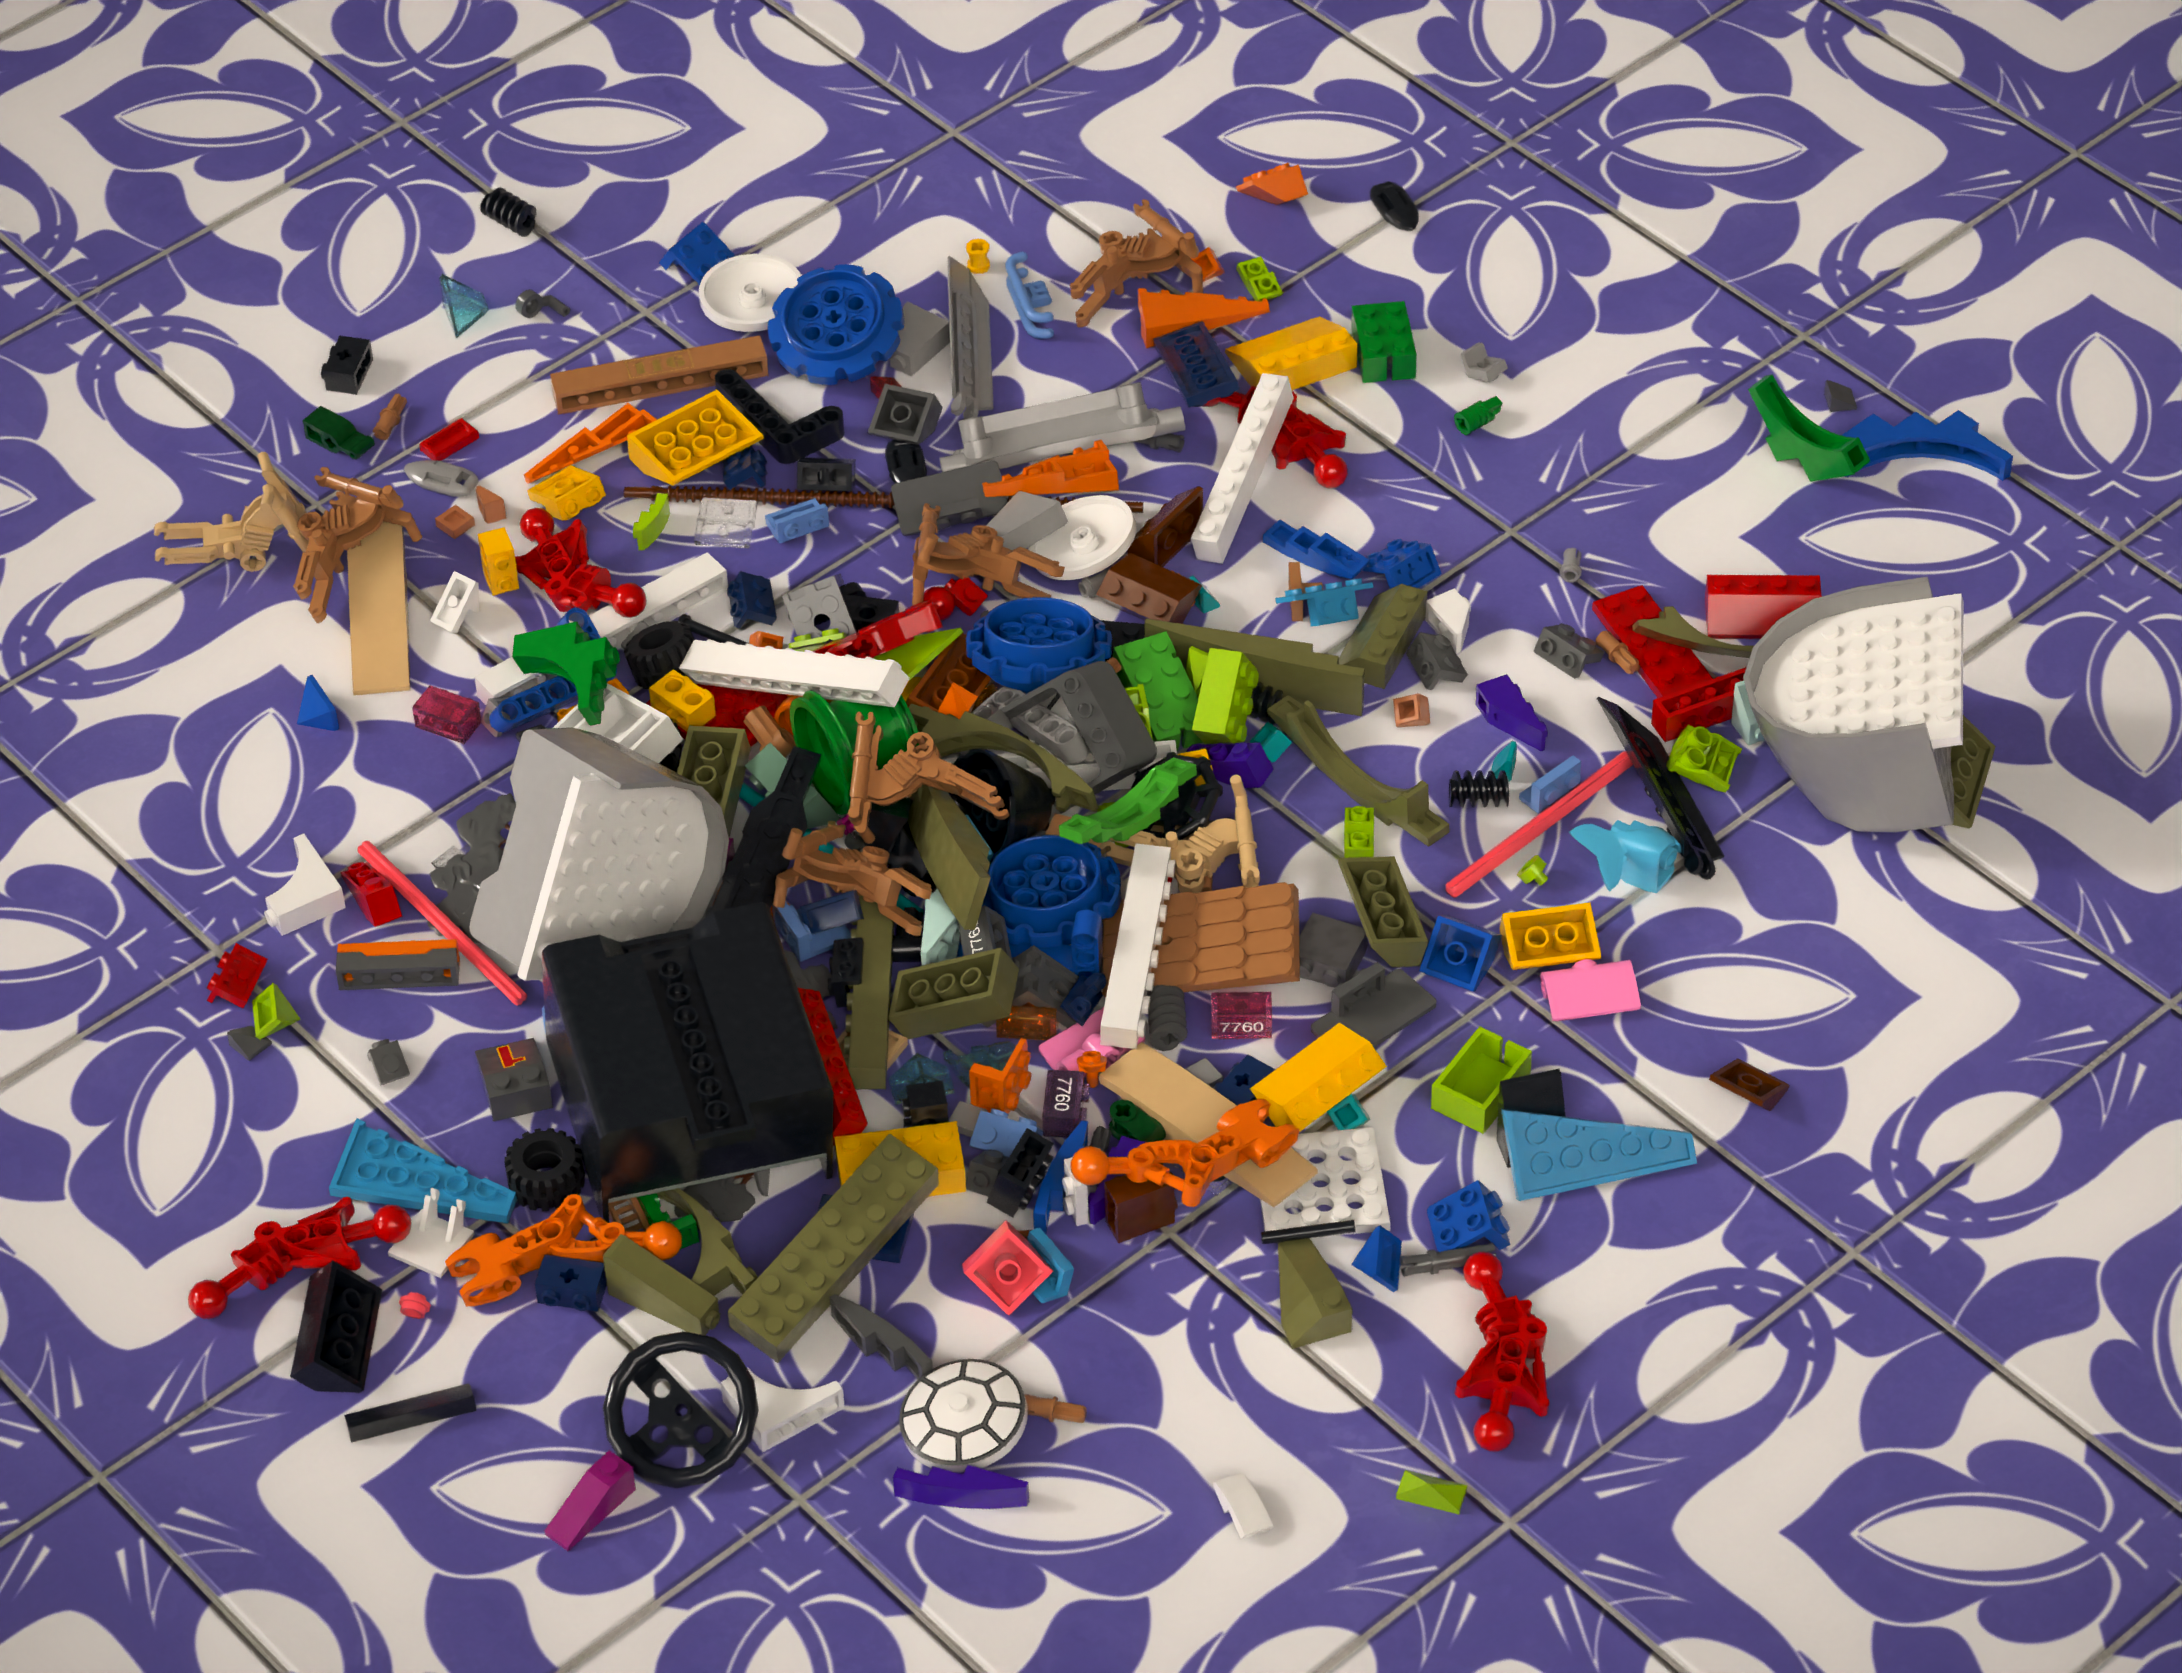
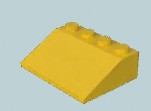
[1225,316,1357,390]
[627,390,764,486]

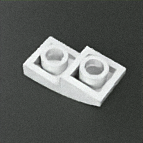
[1213,1473,1273,1539]

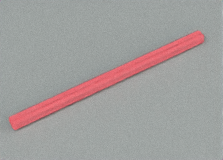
[1445,751,1633,898]
[357,841,527,1006]

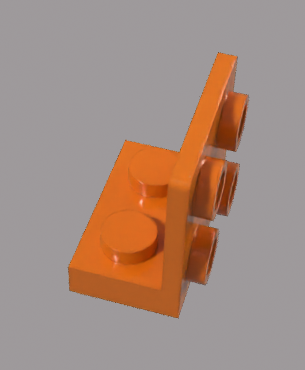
[969,1038,1032,1114]

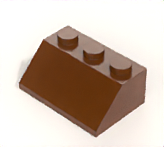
[1127,486,1203,567]
[1096,553,1202,624]

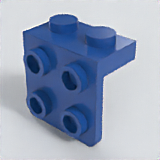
[1427,1180,1511,1252]

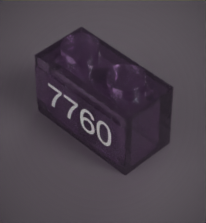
[1042,1070,1090,1138]

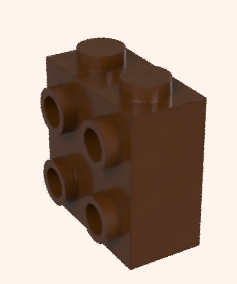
[1104,1163,1178,1243]

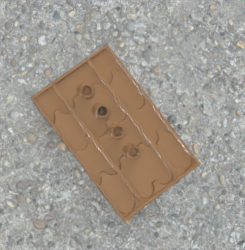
[1102,882,1300,997]

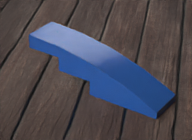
[1262,519,1370,579]
[1033,1121,1089,1234]

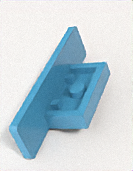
[1275,578,1373,627]

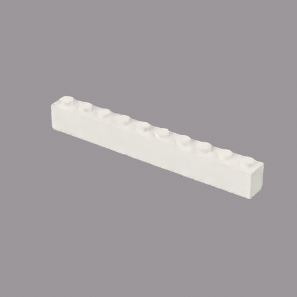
[475,552,728,705]
[679,639,910,707]

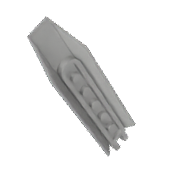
[948,256,994,419]

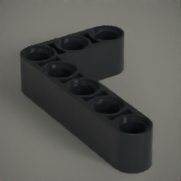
[715,369,844,464]

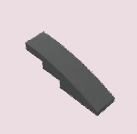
[830,1294,933,1380]

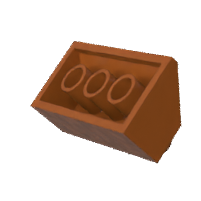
[906,633,992,712]

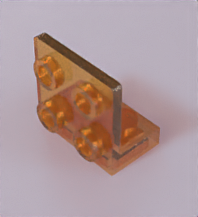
[996,991,1059,1040]

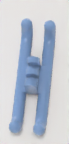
[1005,252,1054,339]

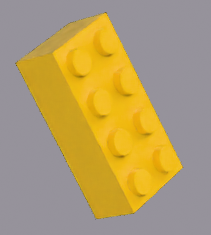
[834,1121,966,1197]

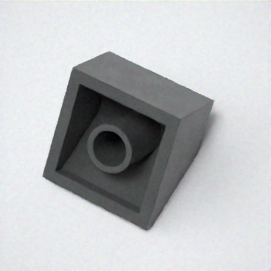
[868,384,943,445]

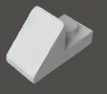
[430,571,479,634]

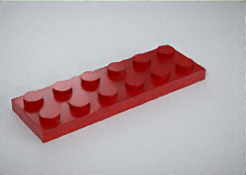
[1592,585,1713,698]

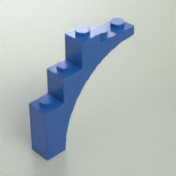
[1841,410,2013,481]

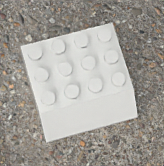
[553,683,683,763]

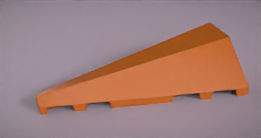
[1138,288,1270,348]
[982,440,1119,497]

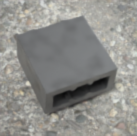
[1299,912,1368,987]

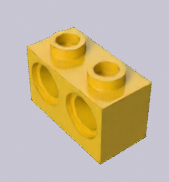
[478,527,519,596]
[649,669,716,731]

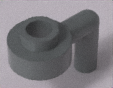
[515,290,570,318]

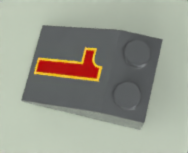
[475,1038,553,1121]

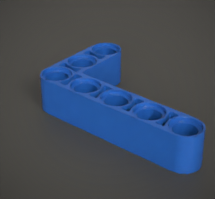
[489,608,617,733]
[956,910,1103,978]

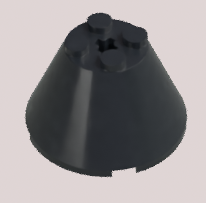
[948,748,1056,864]

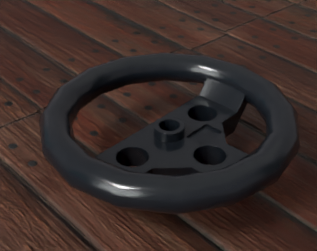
[603,1331,759,1488]

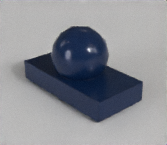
[800,890,864,935]

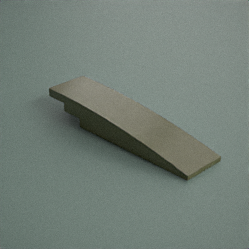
[1145,618,1365,716]
[907,785,991,930]

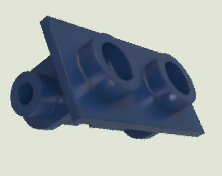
[1060,972,1107,1026]

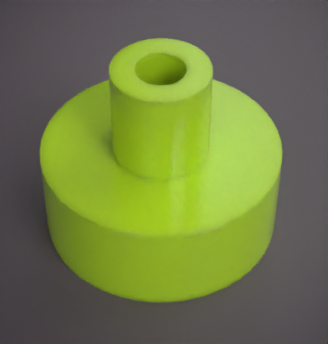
[1517,855,1548,886]

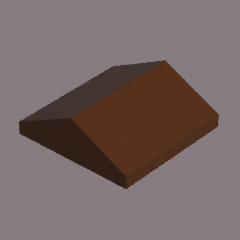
[1709,1058,1790,1111]

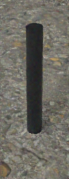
[1261,1220,1356,1244]

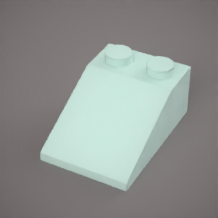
[921,889,960,966]

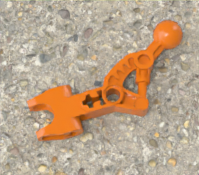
[1070,1099,1299,1207]
[445,1194,682,1307]

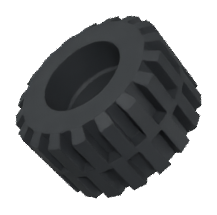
[624,621,695,689]
[504,1128,585,1211]

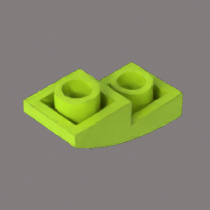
[1236,256,1283,301]
[633,493,670,551]
[1344,806,1374,858]

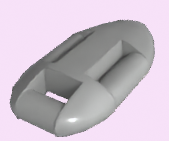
[404,460,478,497]

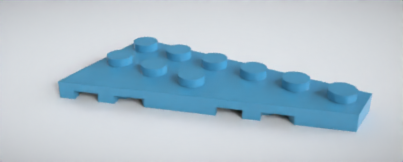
[1501,1109,1697,1201]
[329,1118,517,1224]

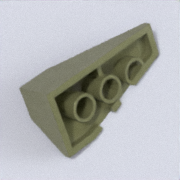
[1278,1238,1352,1349]

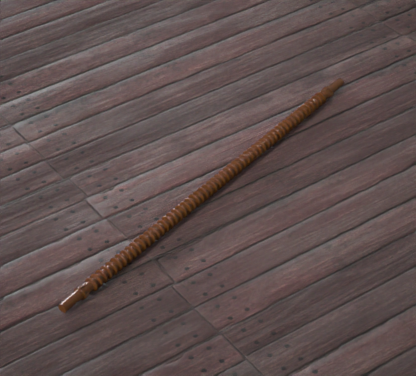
[624,485,1144,513]

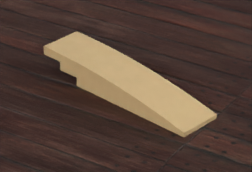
[347,521,410,695]
[1099,1042,1318,1207]

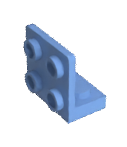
[772,899,851,962]

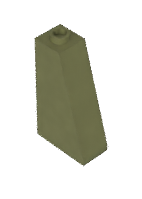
[603,1234,721,1335]

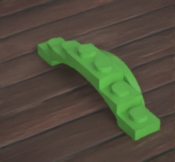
[1059,757,1197,844]

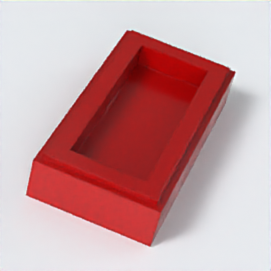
[419,418,479,461]

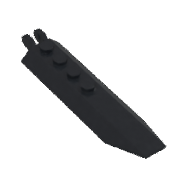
[1597,697,1724,880]

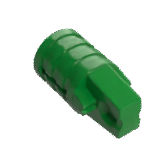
[1454,396,1503,435]

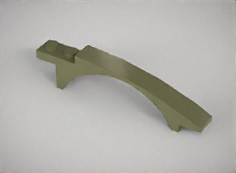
[1632,606,1755,658]
[1267,695,1450,847]
[909,704,1099,812]
[657,1188,758,1296]

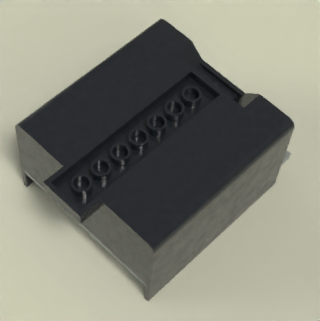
[542,902,834,1223]

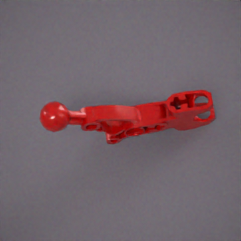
[813,587,955,659]

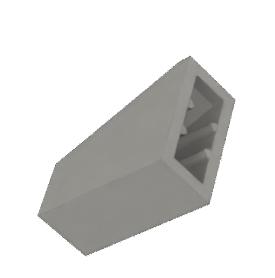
[890,301,950,377]
[986,491,1068,550]

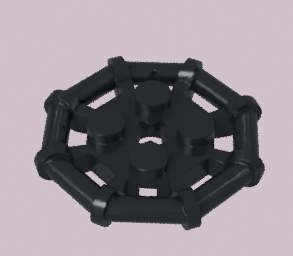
[1130,752,1223,840]

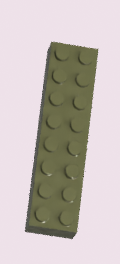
[728,1133,939,1363]

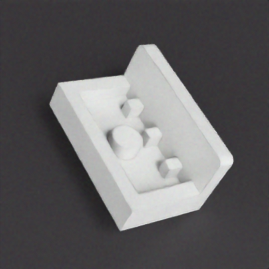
[1062,1157,1096,1226]

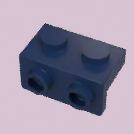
[723,445,767,490]
[727,571,777,629]

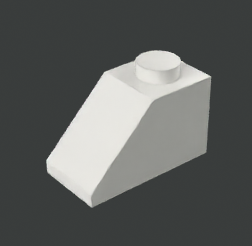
[1425,588,1471,654]

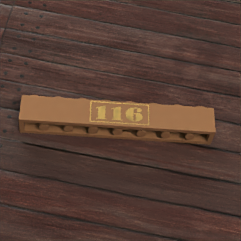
[550,335,769,415]

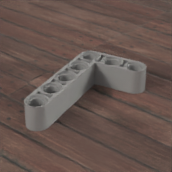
[960,686,1089,764]

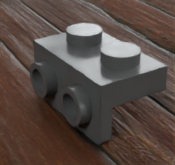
[1534,623,1605,678]
[1406,632,1468,690]

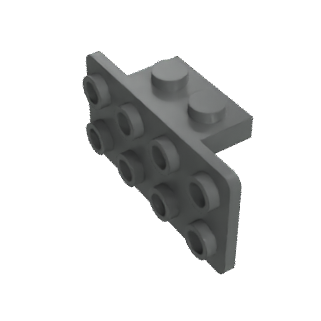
[891,460,1008,536]
[1311,962,1437,1048]

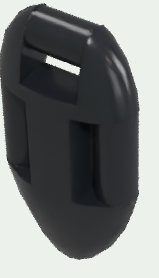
[1370,181,1419,231]
[885,440,927,484]

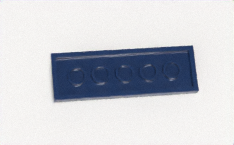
[1153,321,1240,408]

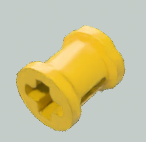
[966,239,990,274]

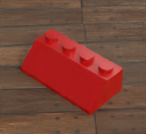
[1705,575,1822,639]

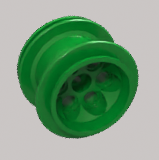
[790,690,919,815]

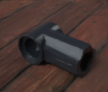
[892,907,924,962]

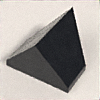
[864,797,913,853]

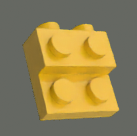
[527,465,606,521]

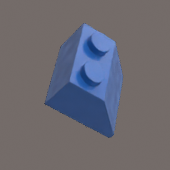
[1419,915,1502,992]

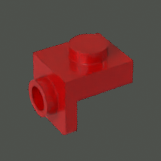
[944,577,988,616]

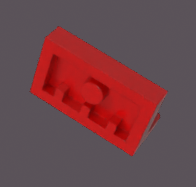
[206,943,268,1009]

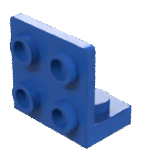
[659,221,736,285]
[1362,539,1442,589]

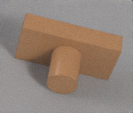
[1288,562,1323,622]

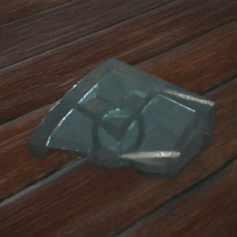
[943,1041,1016,1089]

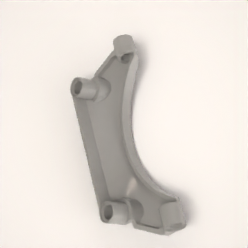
[939,382,1185,472]

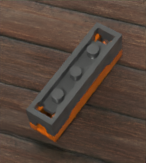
[336,939,460,990]

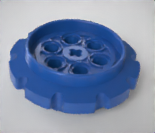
[768,264,904,385]
[966,597,1112,692]
[982,835,1122,948]

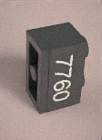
[958,905,1012,960]

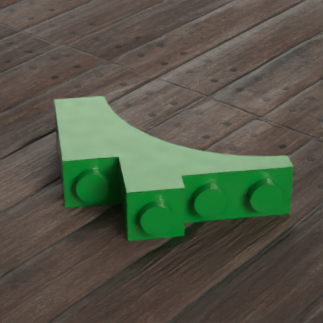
[1748,375,1871,482]
[512,622,620,726]

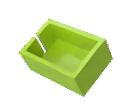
[1192,648,1259,744]
[1431,1026,1532,1134]

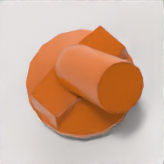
[1077,1051,1107,1088]

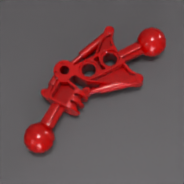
[1202,386,1348,489]
[515,508,647,618]
[188,1197,412,1319]
[1455,1252,1550,1452]

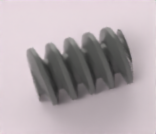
[1146,985,1187,1051]

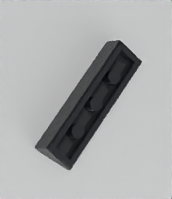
[344,1384,477,1443]

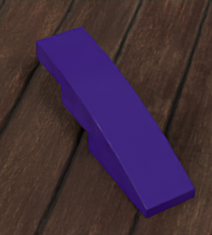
[893,1465,1029,1509]

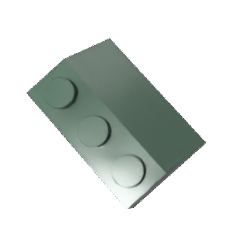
[745,743,841,829]

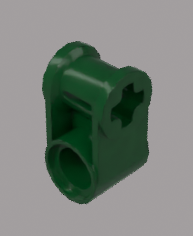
[1109,1100,1166,1143]

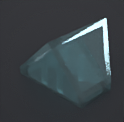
[439,274,489,339]
[889,1053,955,1105]

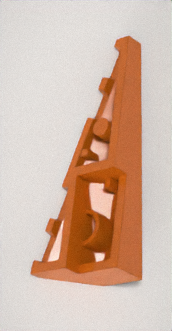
[524,403,657,483]

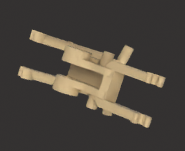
[154,452,309,572]
[1099,775,1260,893]

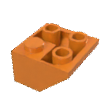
[1236,163,1308,205]

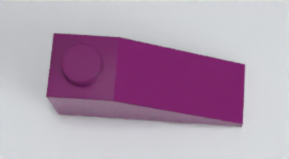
[544,1450,636,1551]

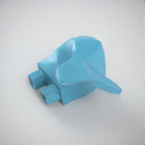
[1569,820,1682,893]

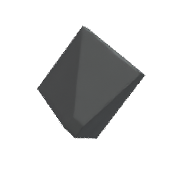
[227,1026,272,1061]

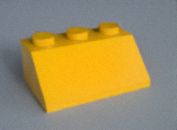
[1499,903,1602,970]

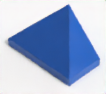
[297,674,339,731]
[1351,1226,1402,1292]

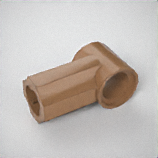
[743,706,796,758]

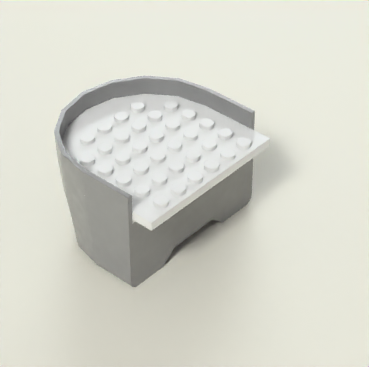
[1743,577,1964,833]
[469,727,729,982]

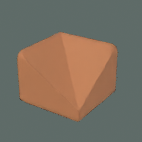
[476,486,506,524]
[1393,693,1430,727]

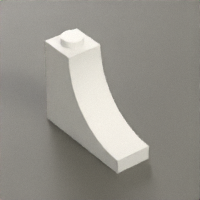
[264,833,346,936]
[721,1368,845,1452]

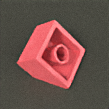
[962,1220,1053,1316]

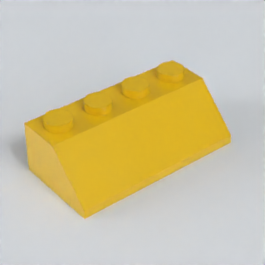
[1250,1023,1387,1132]

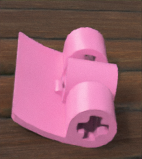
[1540,959,1641,1022]
[1038,1007,1145,1086]

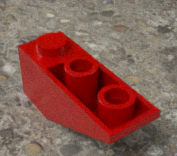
[340,862,403,927]

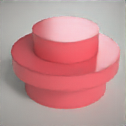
[399,1292,431,1319]

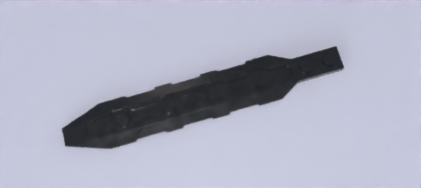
[705,746,821,917]

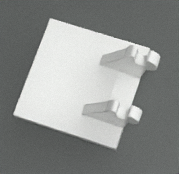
[388,1188,475,1278]

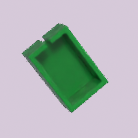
[1351,301,1417,383]

